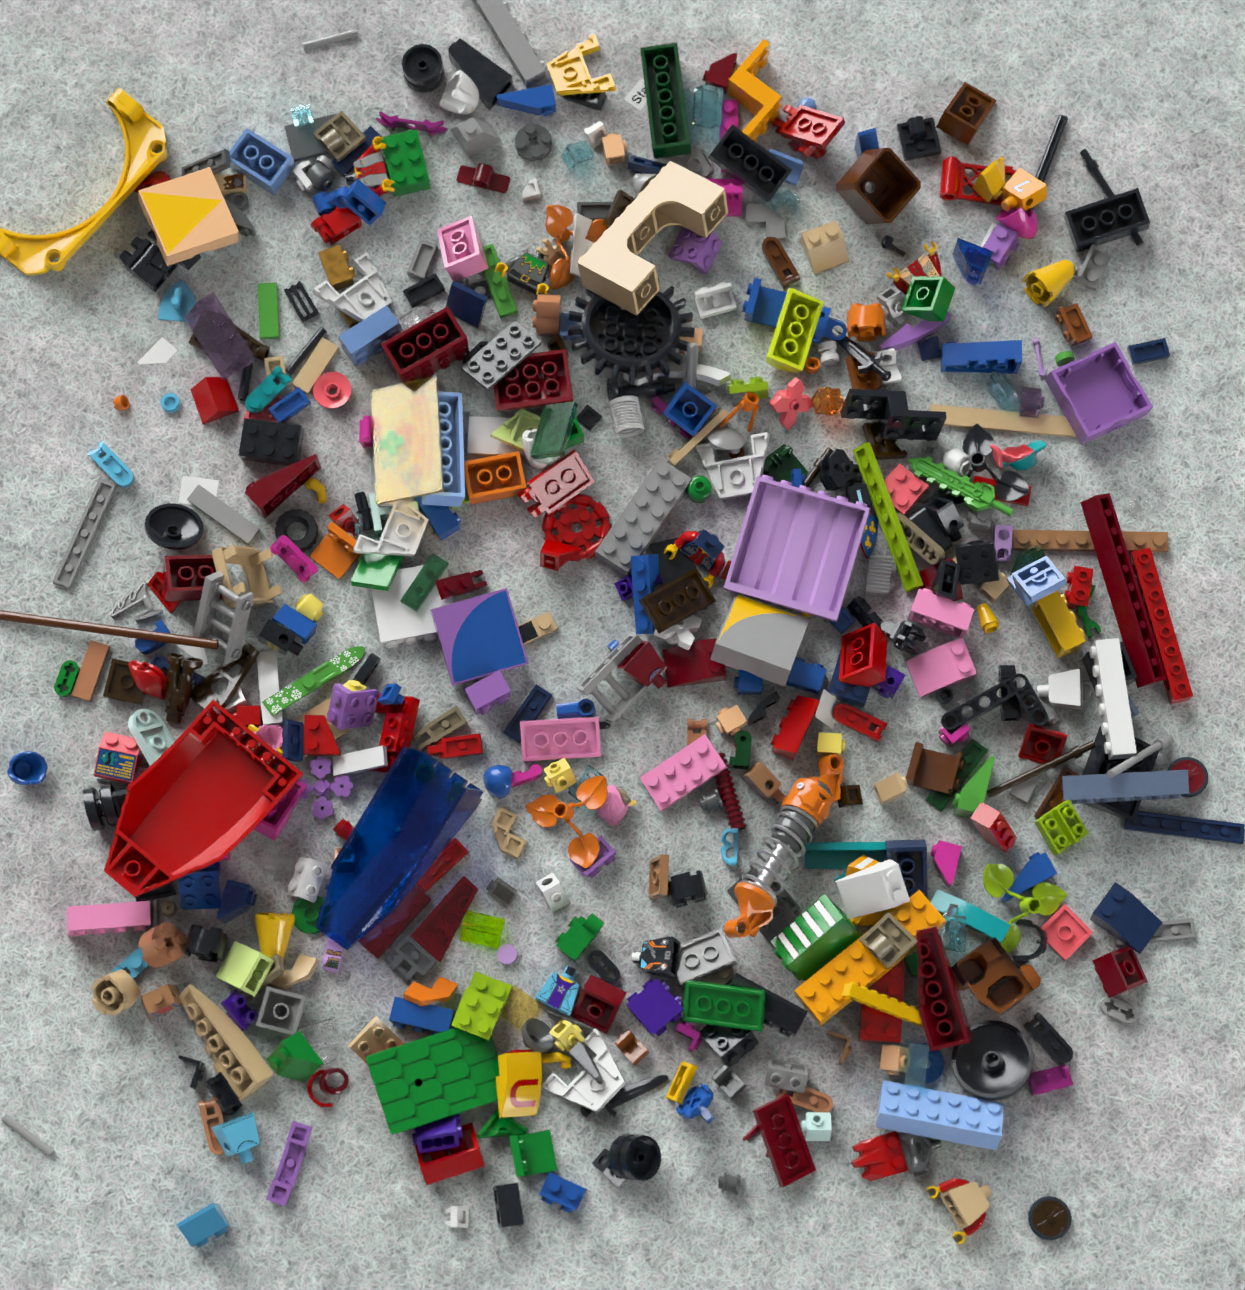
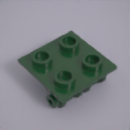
[762,443,809,482]

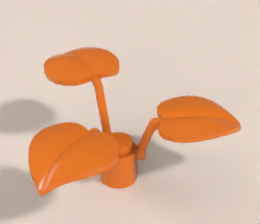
[546,205,609,290]
[526,776,608,868]

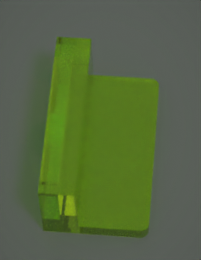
[460,911,505,949]

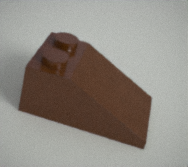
[936,82,997,146]

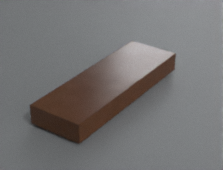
[1034,766,1079,819]

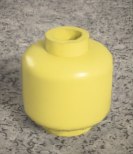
[295,594,324,621]

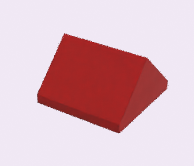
[190,377,239,424]
[1018,723,1068,768]

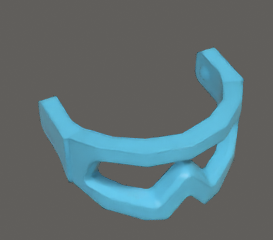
[721,828,738,866]

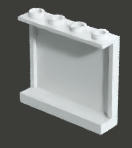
[371,561,453,648]

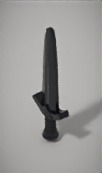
[832,329,891,381]
[580,1075,668,1117]

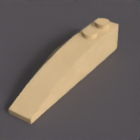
[179,984,274,1102]

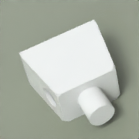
[1037,669,1083,710]

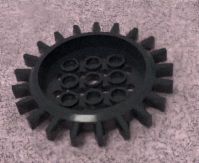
[568,278,695,384]

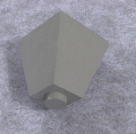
[450,117,501,159]

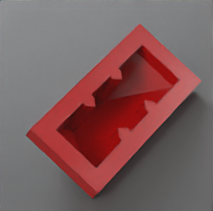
[147,572,181,614]

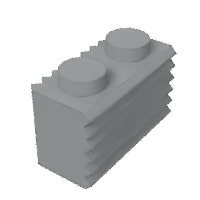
[864,554,896,598]

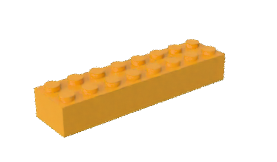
[794,890,946,1026]

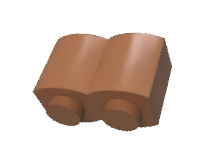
[532,294,561,335]

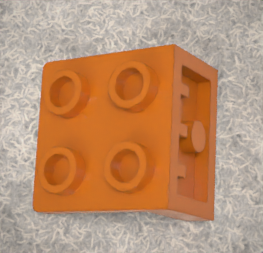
[310,521,361,579]

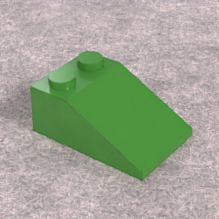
[951,756,995,819]

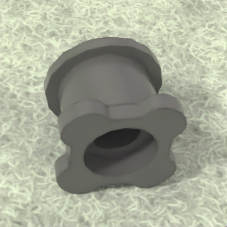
[699,789,723,813]
[718,1172,741,1195]

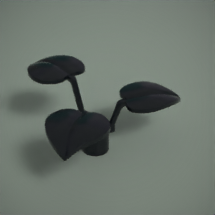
[937,424,1029,505]

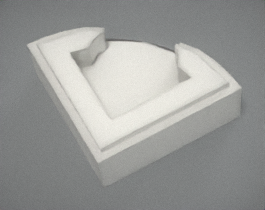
[522,178,541,202]

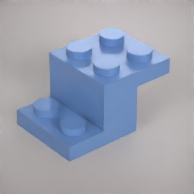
[1007,556,1067,606]

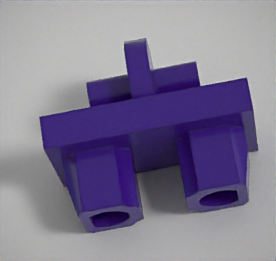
[220,990,258,1031]

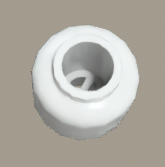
[943,448,971,476]

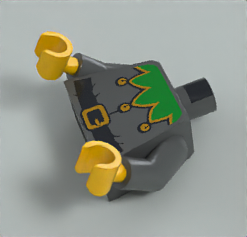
[494,251,552,296]

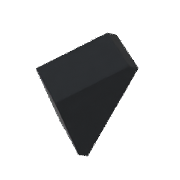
[931,559,960,600]

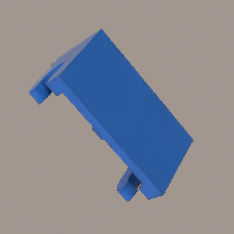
[272,604,317,645]

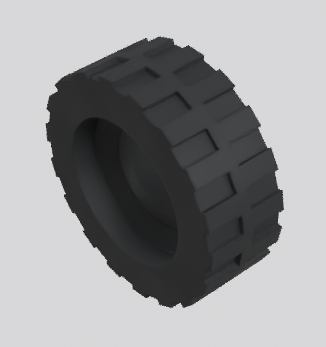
[275,509,319,553]

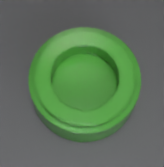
[1055,351,1075,366]

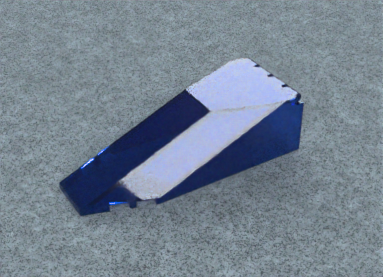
[315,747,483,950]

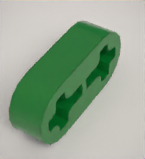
[54,660,80,697]

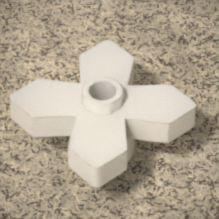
[654,615,702,650]

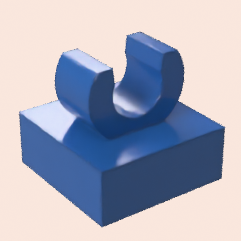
[378,683,405,706]

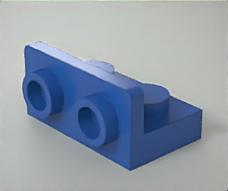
[539,1172,586,1214]

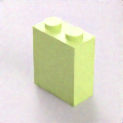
[215,941,274,997]

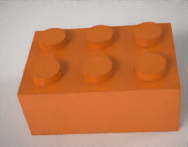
[464,451,526,505]

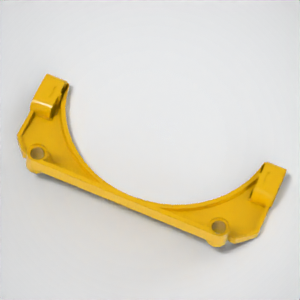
[0,88,168,276]

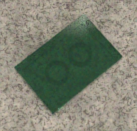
[530,401,578,459]

